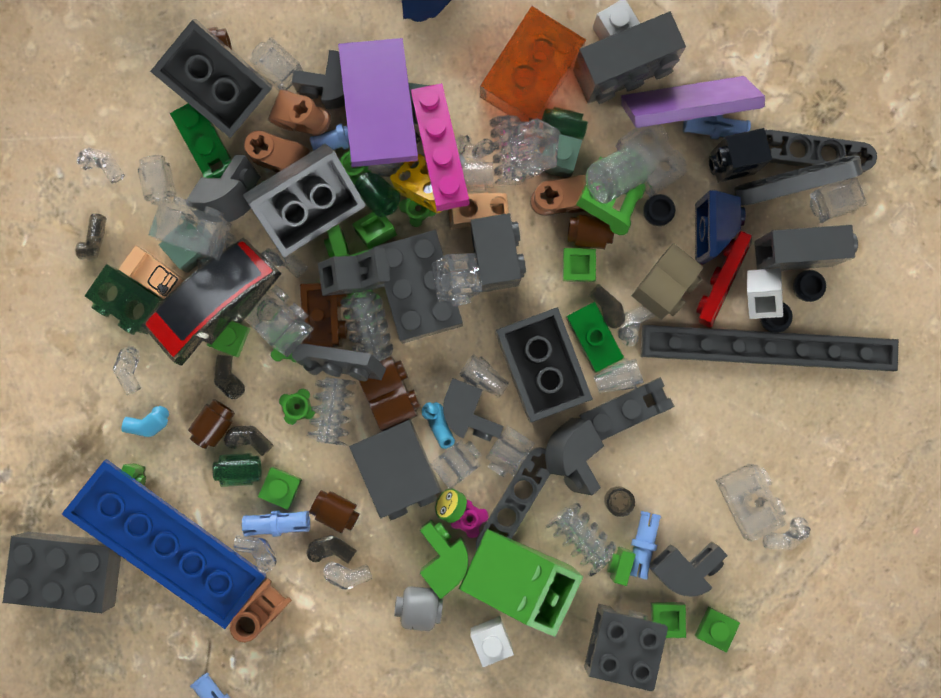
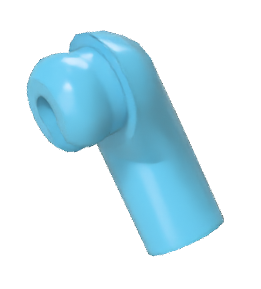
[422,402,455,449]
[121,406,169,437]

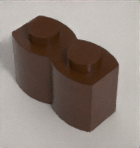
[359,356,421,431]

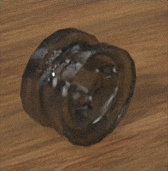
[604,486,635,517]

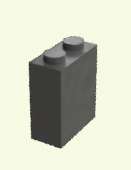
[754,225,858,270]
[349,420,441,521]

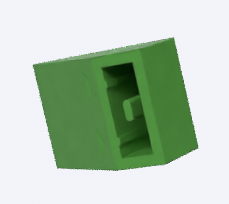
[459,529,584,637]

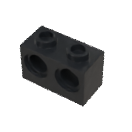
[709,128,772,183]

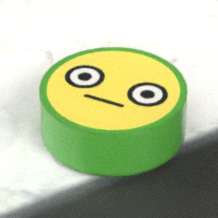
[435,488,467,523]

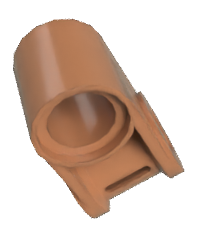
[268,90,331,136]
[244,130,310,173]
[530,175,589,216]
[230,578,292,643]

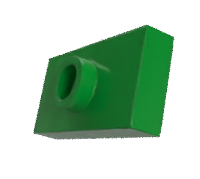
[566,302,624,373]

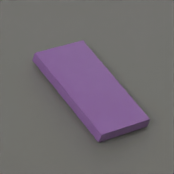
[338,38,418,167]
[621,76,765,128]

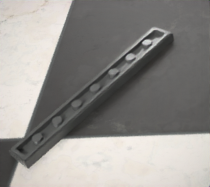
[641,325,899,372]

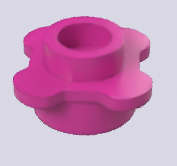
[451,500,488,538]

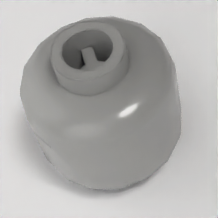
[394,586,443,631]

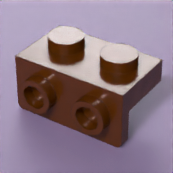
[300,283,348,348]

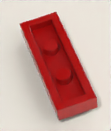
[696,231,752,328]

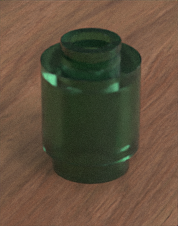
[540,106,588,140]
[355,172,400,217]
[213,453,262,487]

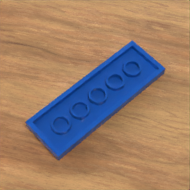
[62,459,266,629]

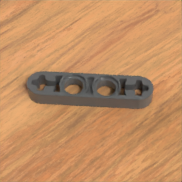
[765,130,877,172]
[734,156,863,205]
[476,447,550,550]

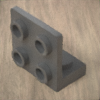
[584,603,668,691]

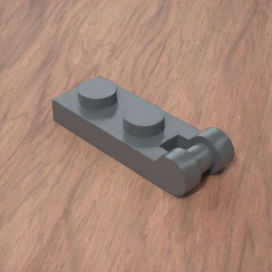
[292,344,386,381]
[579,377,675,441]

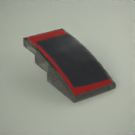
[141,237,282,366]

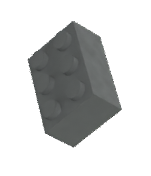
[573,11,686,104]
[150,19,273,138]
[242,144,366,258]
[373,230,463,344]
[495,307,593,423]
[2,532,121,613]

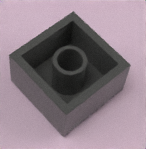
[471,213,526,292]

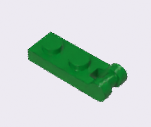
[170,103,232,179]

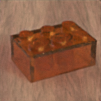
[480,6,586,130]

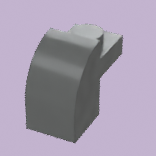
[292,50,345,109]
[185,155,261,224]
[318,248,390,296]
[443,378,504,441]
[545,418,604,496]
[649,542,728,597]

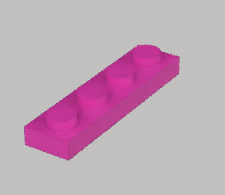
[411,83,470,212]

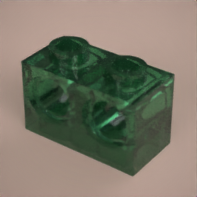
[85,264,165,335]

